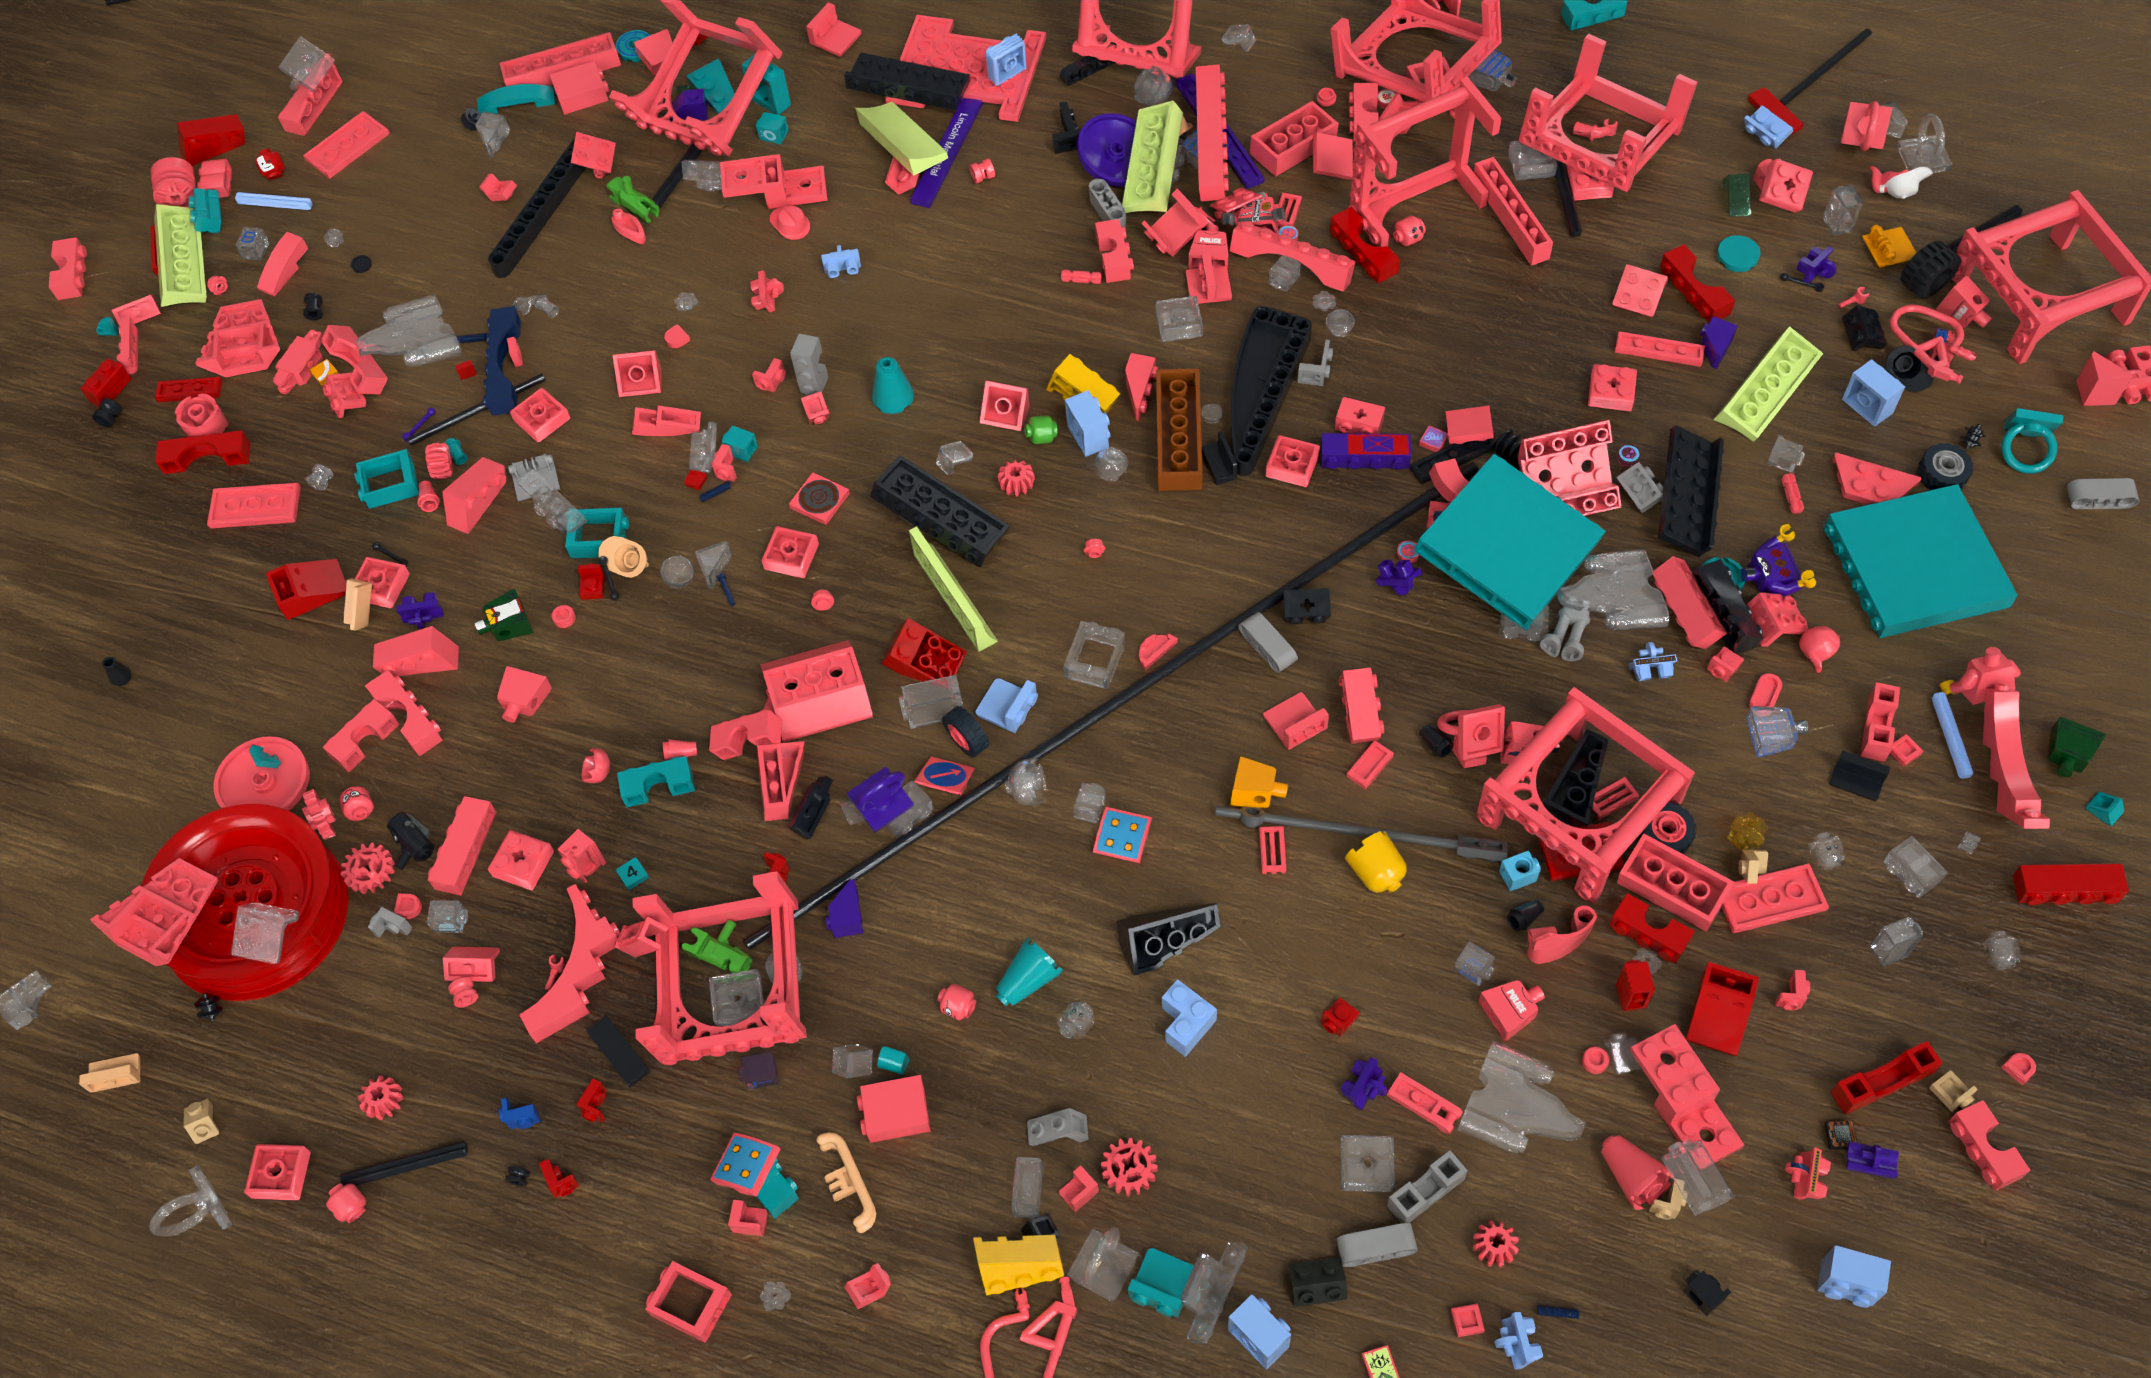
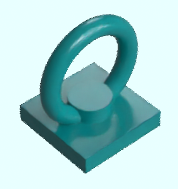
[2001,408,2064,474]

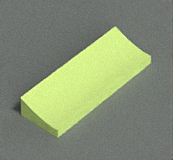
[855,101,948,176]
[1122,101,1183,213]
[154,204,207,307]
[1713,326,1823,442]
[909,527,998,652]

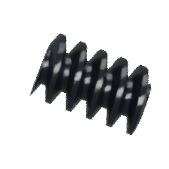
[1493,429,1522,471]

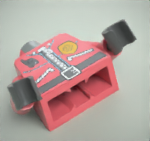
[1222,192,1286,234]

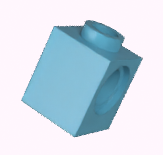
[1499,851,1540,891]

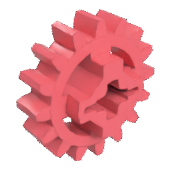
[302,789,336,840]
[341,843,395,894]
[1101,1138,1158,1197]

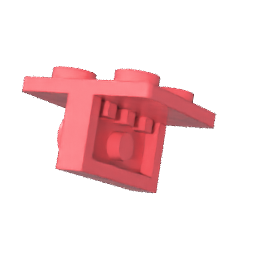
[1186,254,1232,305]

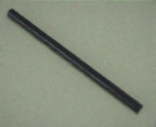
[1779,28,1872,106]
[407,373,546,446]

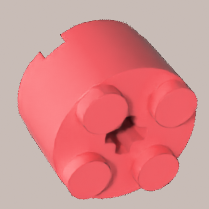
[175,394,228,437]

